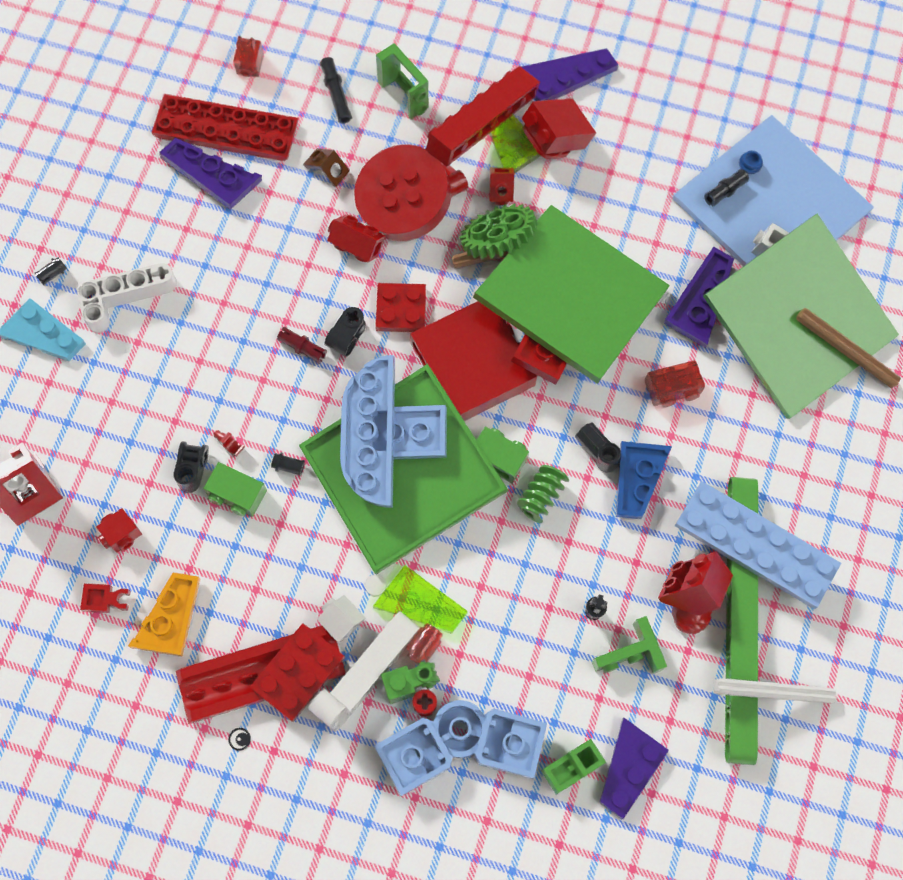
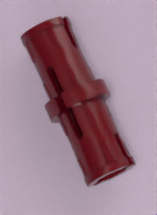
[277,326,327,364]

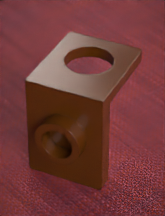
[303,148,350,187]

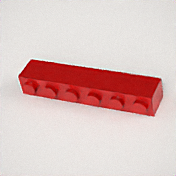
[426,66,540,167]

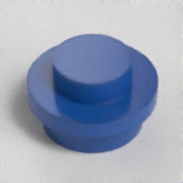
[739,150,763,174]

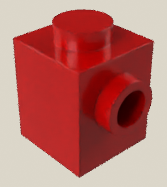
[489,167,514,205]
[96,508,142,553]

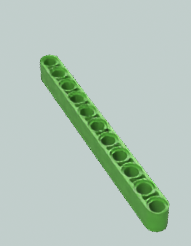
[725,477,758,765]

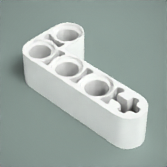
[77,263,177,333]

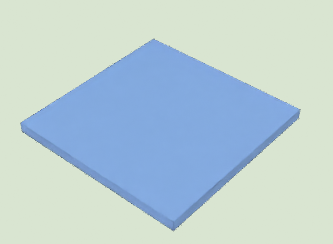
[672,115,874,266]

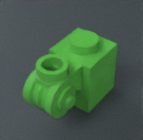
[381,661,440,704]

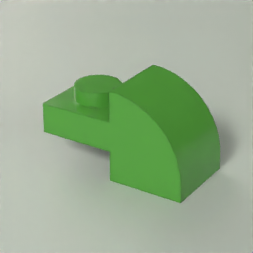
[541,739,606,795]

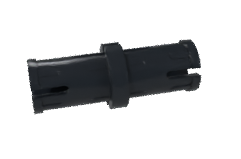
[704,169,749,207]

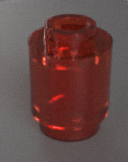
[405,623,443,664]

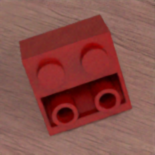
[658,551,733,615]

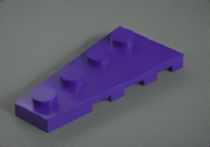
[521,48,619,101]
[159,138,262,210]
[663,246,734,348]

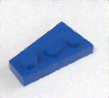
[616,441,672,520]

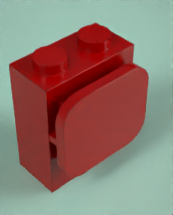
[521,98,597,159]

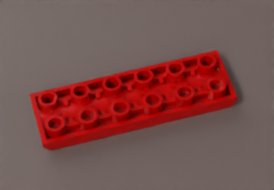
[151,94,299,161]
[175,625,346,724]

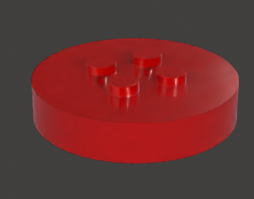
[354,144,452,241]

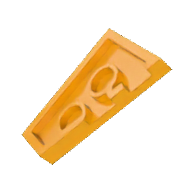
[128,572,201,657]

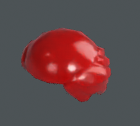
[672,607,712,635]

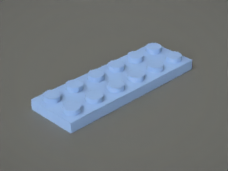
[675,481,841,610]

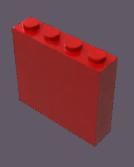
[410,301,538,421]

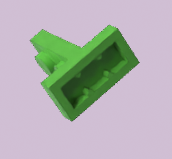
[592,616,667,674]

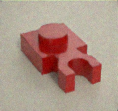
[80,583,131,613]

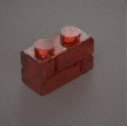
[645,360,705,408]

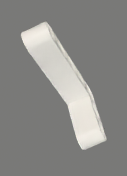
[308,611,421,732]

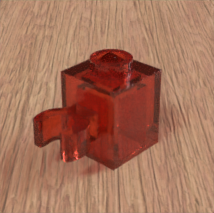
[233,36,264,77]

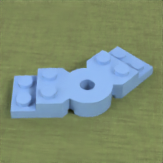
[374,700,547,797]

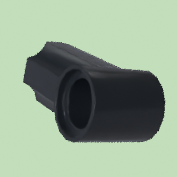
[575,422,621,473]

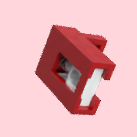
[0,442,63,526]

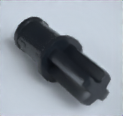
[585,594,608,621]

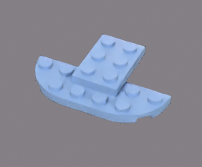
[340,355,447,508]

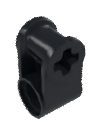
[324,307,366,357]
[173,441,209,493]

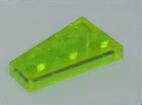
[489,114,540,174]
[373,565,468,634]

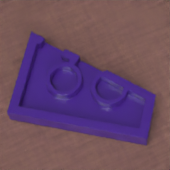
[599,717,669,820]

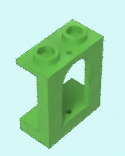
[376,43,429,120]

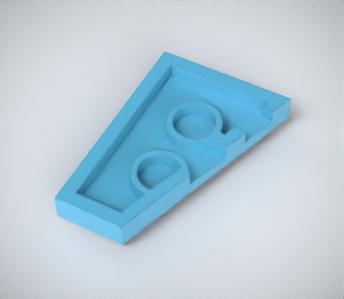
[0,298,86,361]

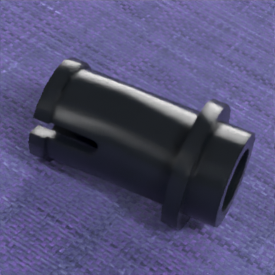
[34,257,67,286]
[271,452,305,476]

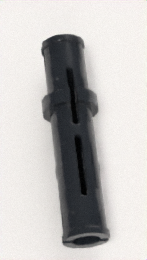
[320,57,352,124]

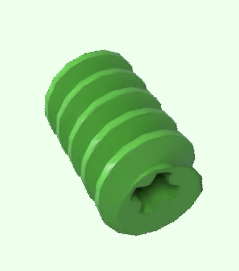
[517,465,570,524]

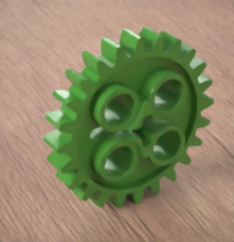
[459,203,538,259]

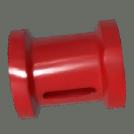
[412,689,437,717]

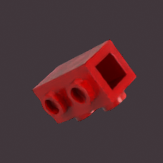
[327,215,386,262]

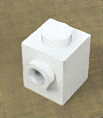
[751,223,789,256]
[317,595,366,643]

